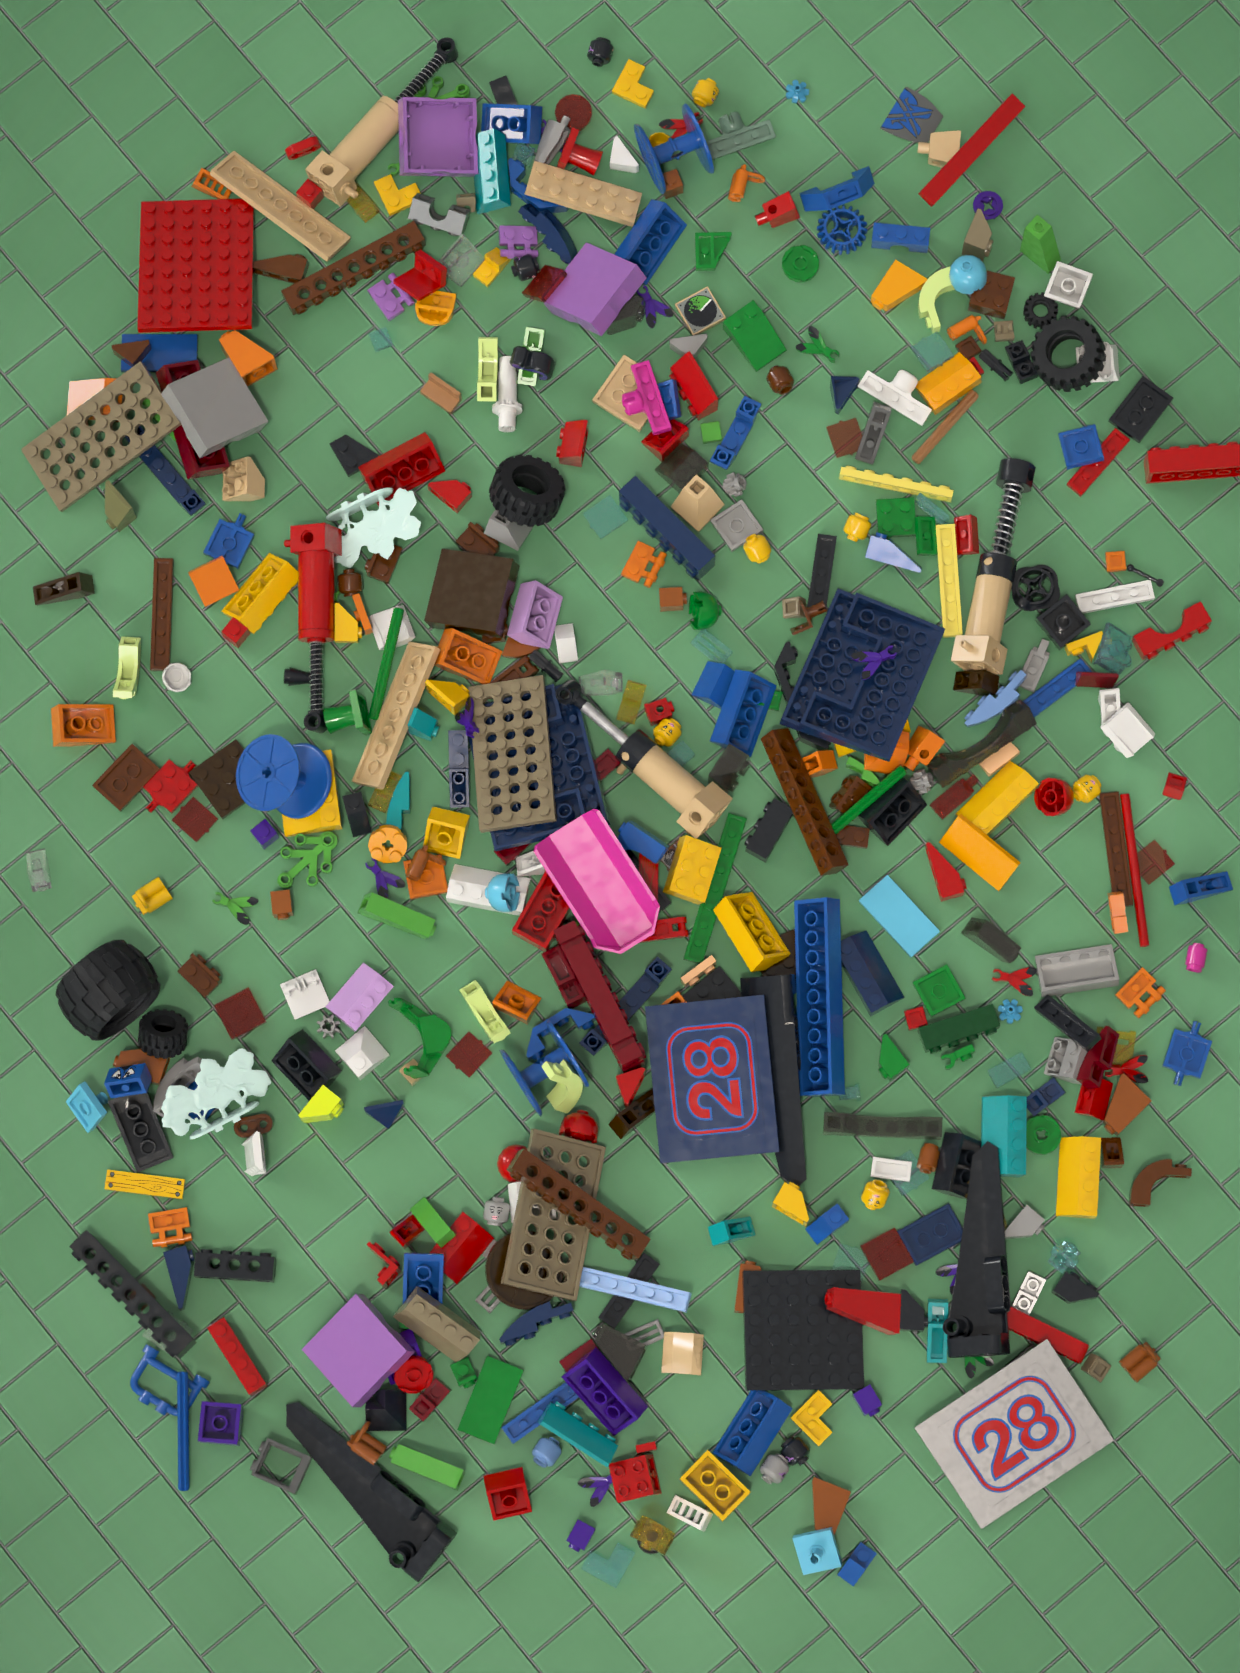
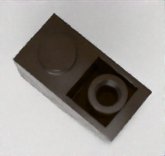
[953,670,1000,696]

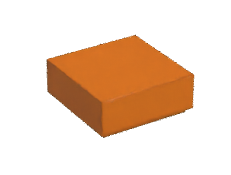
[1105,551,1126,572]

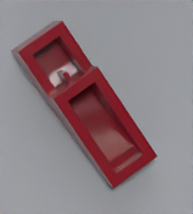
[542,945,586,1009]
[1076,1026,1120,1089]

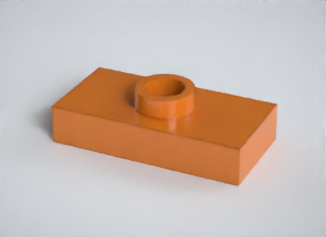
[352,593,373,635]

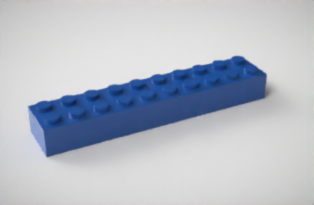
[794,897,845,1097]

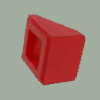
[1162,772,1187,800]

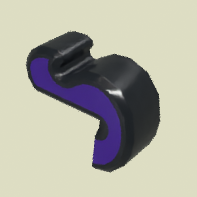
[509,346,556,381]

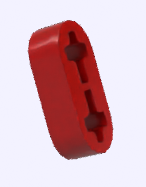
[285,136,321,160]

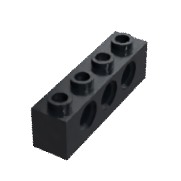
[194,1249,276,1283]

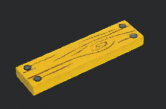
[104,1170,186,1200]

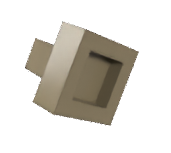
[456,193,476,212]
[993,320,1014,342]

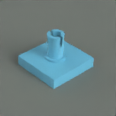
[66,1081,108,1133]
[792,1527,842,1575]

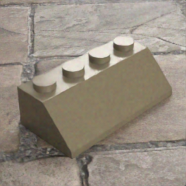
[393,1286,480,1362]

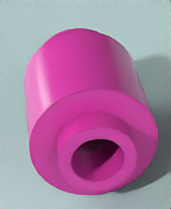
[1185,943,1208,973]

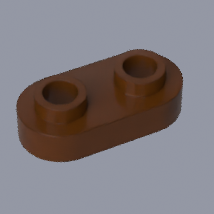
[234,1114,273,1138]

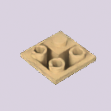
[222,456,265,501]
[671,474,725,532]

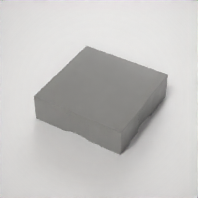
[161,357,268,458]

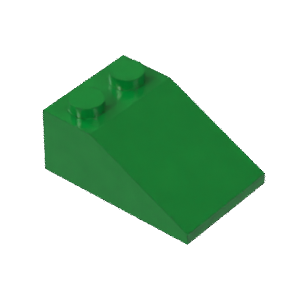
[723,300,787,372]

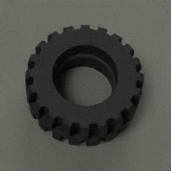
[1030,316,1106,392]
[489,455,566,527]

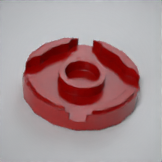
[394,1356,434,1394]

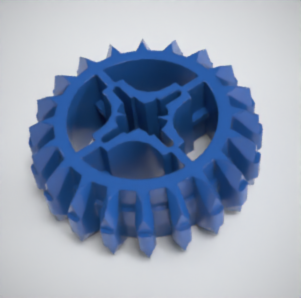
[817,204,868,255]

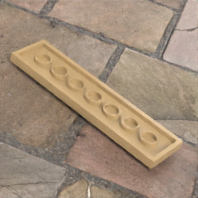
[210,151,351,262]
[352,642,440,790]

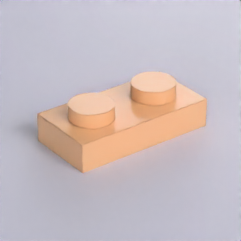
[681,955,716,987]

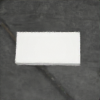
[870,1157,912,1182]

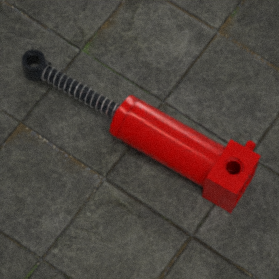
[284,523,342,733]

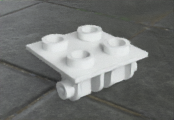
[280,969,330,1020]

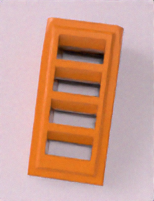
[191,168,232,199]

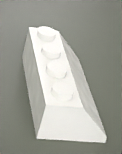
[446,864,531,916]

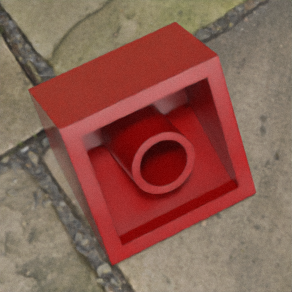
[556,420,589,467]
[483,1467,532,1521]

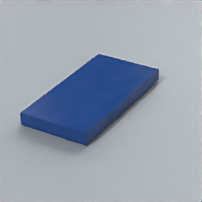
[121,334,198,372]

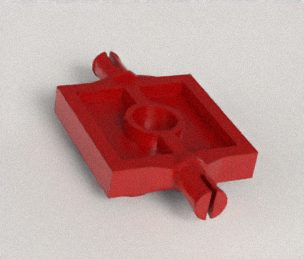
[143,759,198,814]

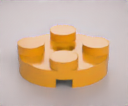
[368,825,407,863]

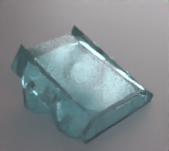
[1093,623,1132,675]

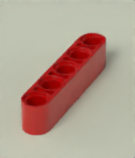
[1007,1306,1090,1364]

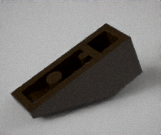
[33,572,95,606]
[608,1089,655,1139]

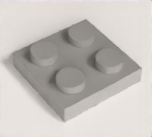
[710,499,763,552]

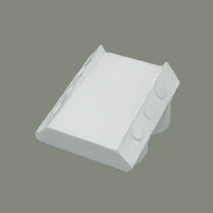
[1076,342,1120,383]
[368,605,415,650]
[1100,703,1155,758]
[241,1131,266,1176]

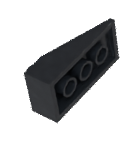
[108,1091,174,1173]

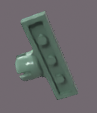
[706,112,776,160]

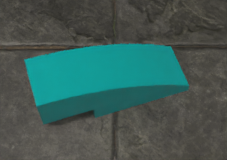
[386,772,410,833]
[927,1299,948,1363]

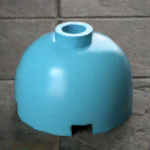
[949,255,987,294]
[485,874,520,912]

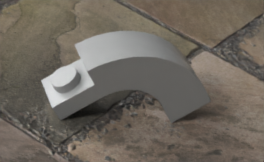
[153,1057,202,1117]

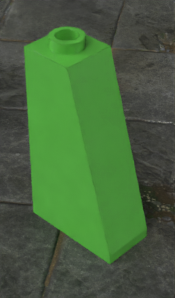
[1020,215,1061,274]
[357,892,436,939]
[389,1444,465,1491]

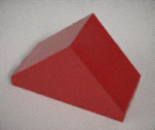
[389,1214,425,1249]

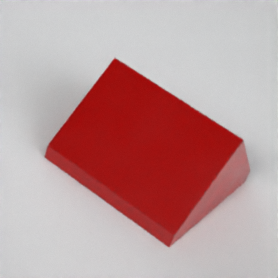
[641,419,689,462]
[616,1067,646,1108]

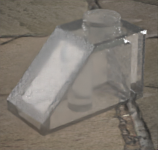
[579,670,623,696]
[26,848,52,892]

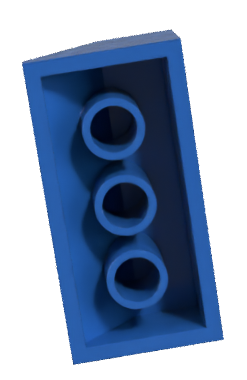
[614,199,687,285]
[710,669,777,757]
[712,1391,793,1476]

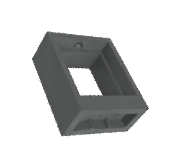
[250,1438,312,1495]

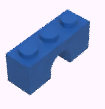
[871,223,930,253]

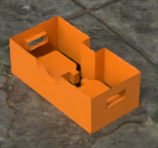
[1107,891,1128,934]

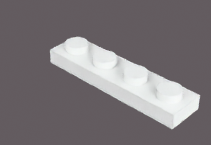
[1075,580,1155,614]

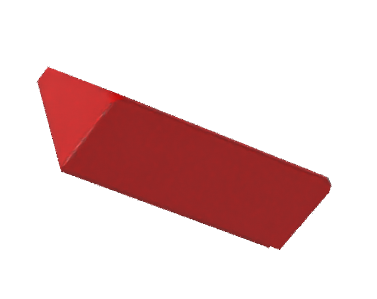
[954,514,979,555]

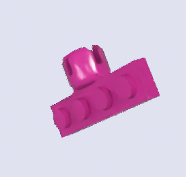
[622,360,671,435]

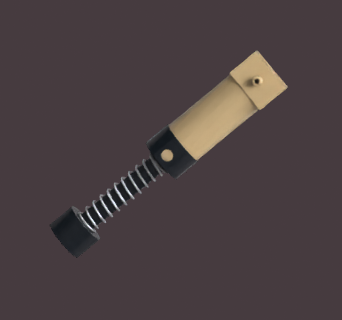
[951,458,1036,675]

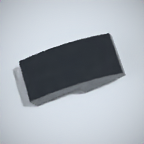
[489,75,518,105]
[1005,340,1038,384]

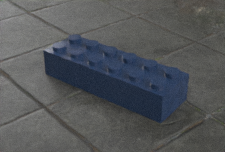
[619,476,715,581]

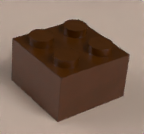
[968,271,1015,319]

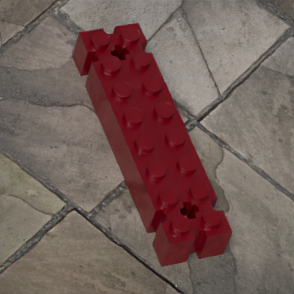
[553,921,646,1073]

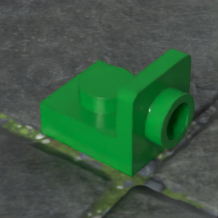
[450,1357,477,1389]

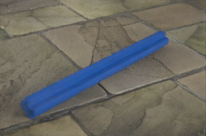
[177,1371,189,1491]

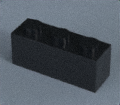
[744,798,793,863]

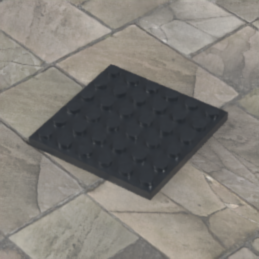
[742,1270,864,1391]

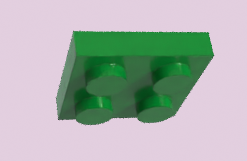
[876,497,916,538]
[912,964,966,1017]

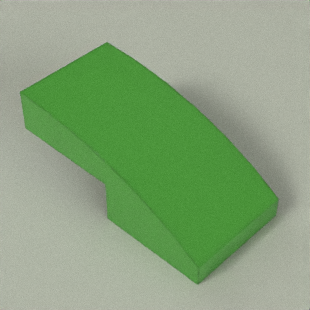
[846,757,880,788]

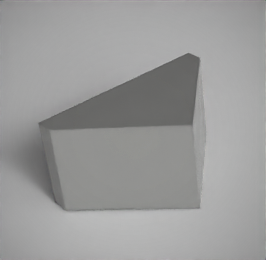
[669,334,707,359]

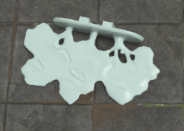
[326,488,421,568]
[161,1048,271,1139]

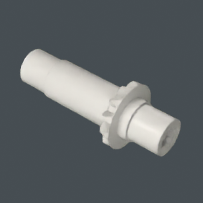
[492,356,522,432]

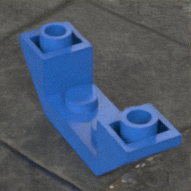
[508,158,569,213]
[799,166,875,211]
[710,396,761,470]
[526,1008,596,1061]

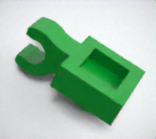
[941,1044,975,1070]

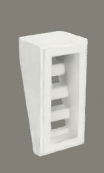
[667,1495,713,1532]

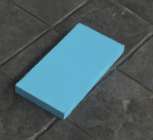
[859,875,940,958]

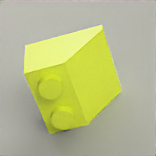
[298,1085,344,1123]

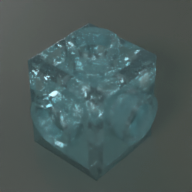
[1047,1241,1081,1274]

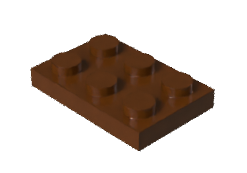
[92,744,160,812]

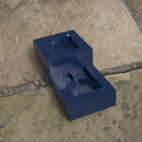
[1027,1077,1066,1117]

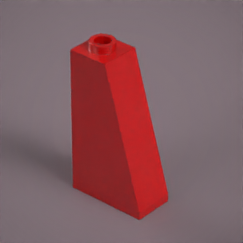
[825,1287,901,1335]

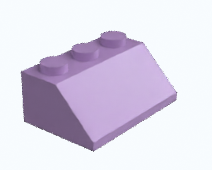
[507,580,563,649]
[325,963,394,1032]

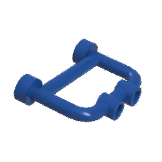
[130,1344,210,1416]

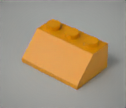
[915,352,982,415]

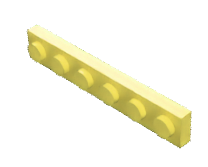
[839,466,954,503]
[936,524,963,638]

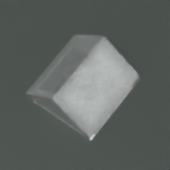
[438,234,485,287]

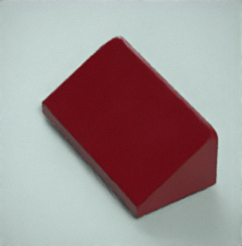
[1075,672,1119,688]

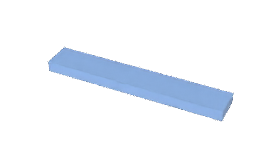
[579,1267,692,1313]

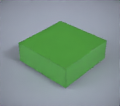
[700,421,722,444]

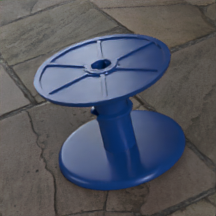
[634,103,714,194]
[236,734,332,819]
[499,1020,589,1117]

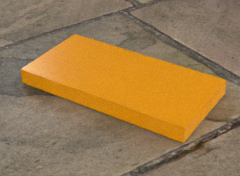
[939,814,1021,891]

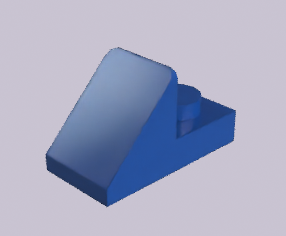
[837,1542,877,1587]

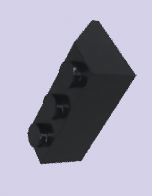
[858,777,927,846]
[271,1029,342,1101]
[932,1132,981,1200]

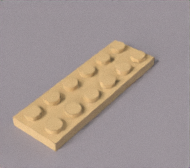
[525,161,642,227]

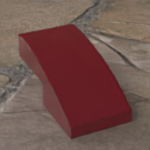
[409,1377,452,1422]

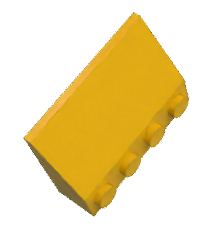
[282,750,342,837]

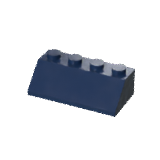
[841,931,905,1017]

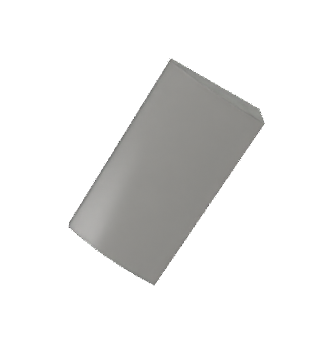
[1035,944,1119,997]

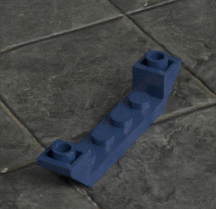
[124,426,206,516]
[579,956,672,1056]

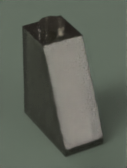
[961,917,1021,963]

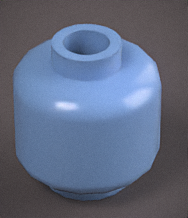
[532,1437,562,1468]

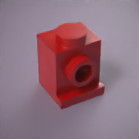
[644,698,675,726]

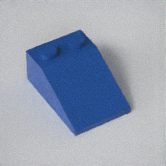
[481,103,542,144]
[403,1253,444,1304]

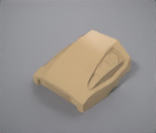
[661,1332,704,1376]

